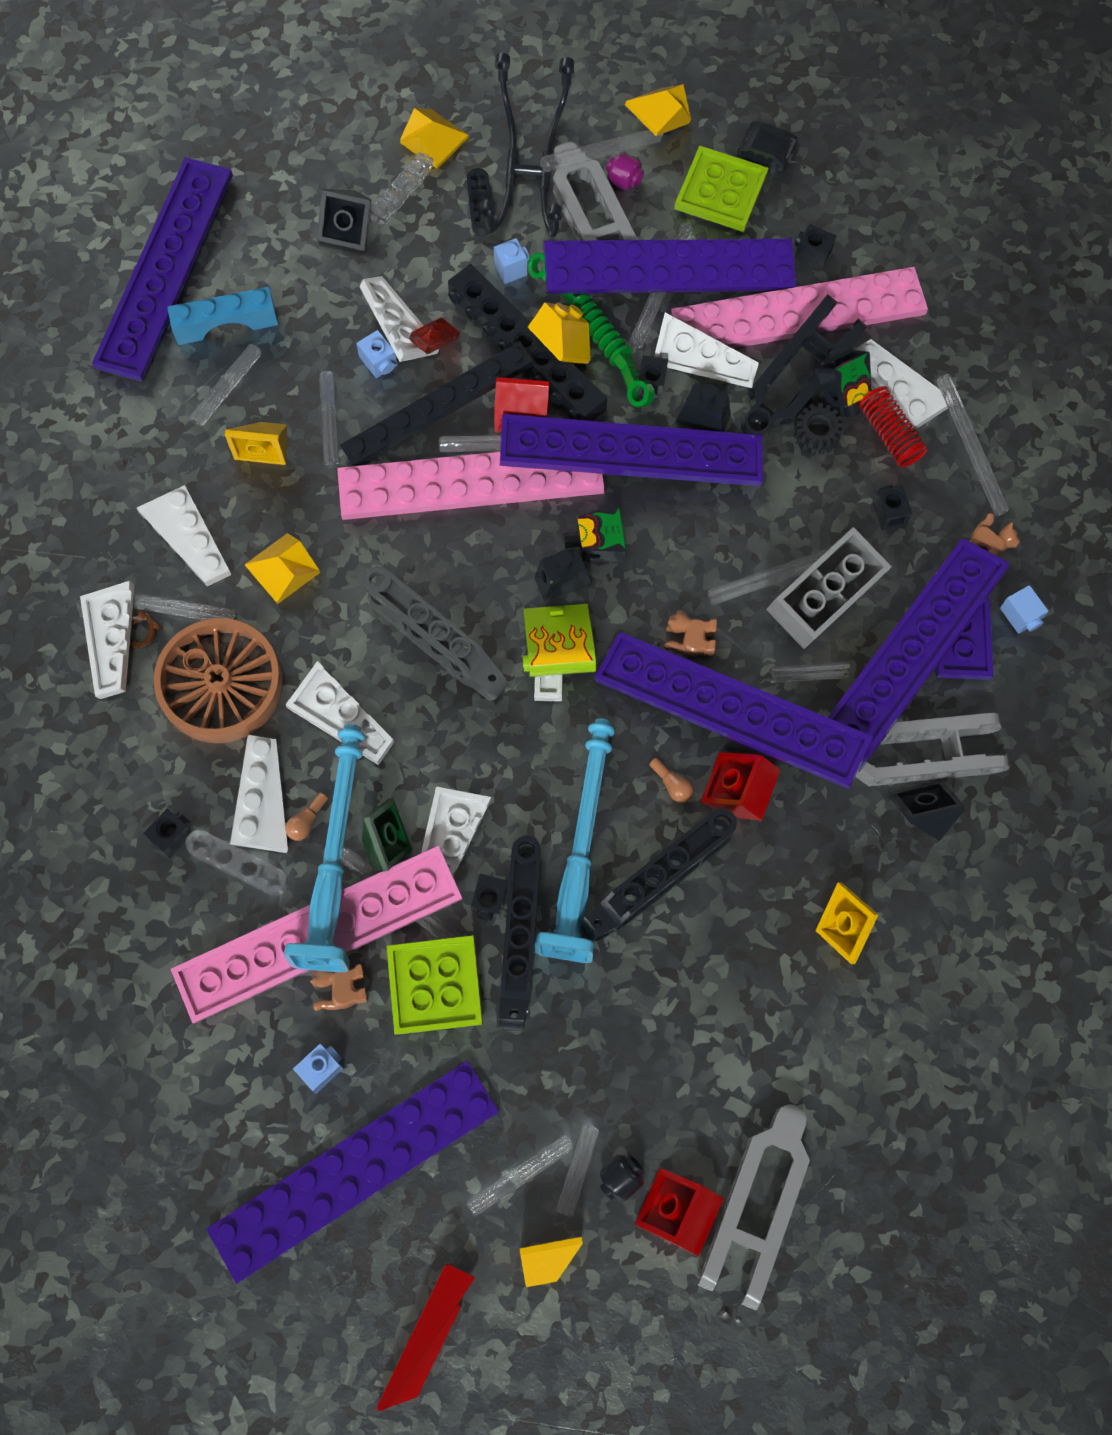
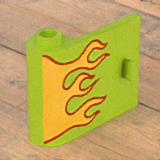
[522,604,596,677]

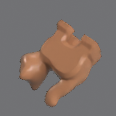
[969,513,1020,557]
[664,610,717,657]
[310,964,368,1011]

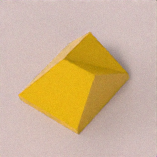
[625,84,691,136]
[400,108,469,169]
[225,422,287,465]
[245,533,320,604]
[816,882,878,964]
[519,1237,583,1287]

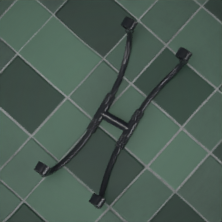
[480,53,574,237]

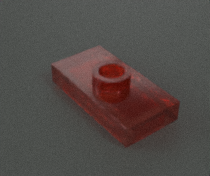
[409,317,461,354]

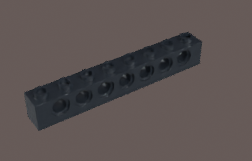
[448,264,607,421]

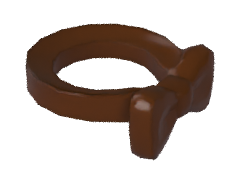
[129,609,163,649]

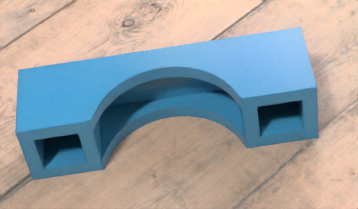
[167,287,278,345]

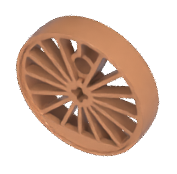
[154,618,283,743]

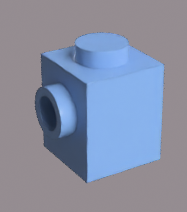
[494,238,530,284]
[356,330,397,378]
[1000,585,1048,634]
[293,1044,343,1094]

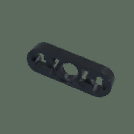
[467,168,491,236]

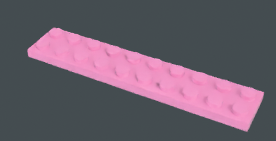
[670,267,928,349]
[337,452,604,520]
[170,846,463,1024]

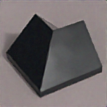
[317,189,372,251]
[889,780,965,841]

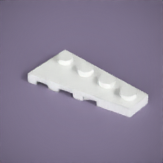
[360,276,441,362]
[654,312,759,388]
[854,339,955,431]
[137,485,231,586]
[80,581,135,699]
[286,661,394,765]
[230,735,288,853]
[421,787,492,877]

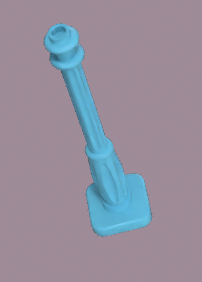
[534,719,615,963]
[284,724,365,973]

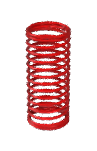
[859,386,928,467]

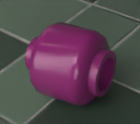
[606,153,644,191]

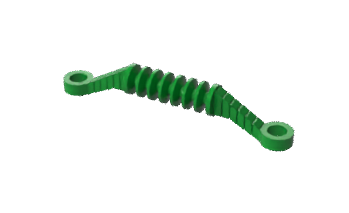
[528,252,655,407]

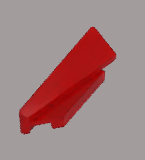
[376,1263,475,1411]

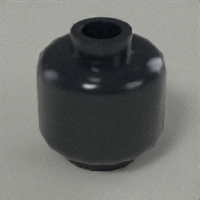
[600,1154,645,1201]

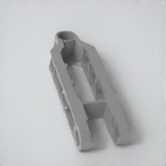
[553,142,638,241]
[856,713,1009,787]
[697,1104,810,1310]

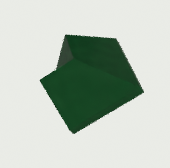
[362,798,412,872]

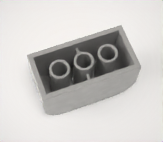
[766,527,892,649]

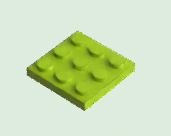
[674,145,769,232]
[387,935,484,1035]

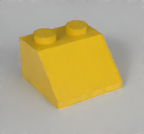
[528,302,590,364]

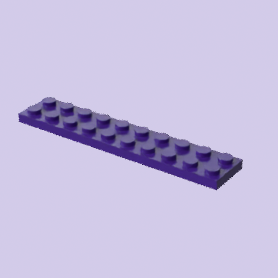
[92,157,233,382]
[543,239,796,294]
[499,414,763,486]
[828,538,1010,772]
[594,632,873,789]
[206,1061,499,1284]

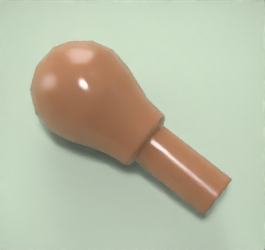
[649,758,694,803]
[285,793,328,841]

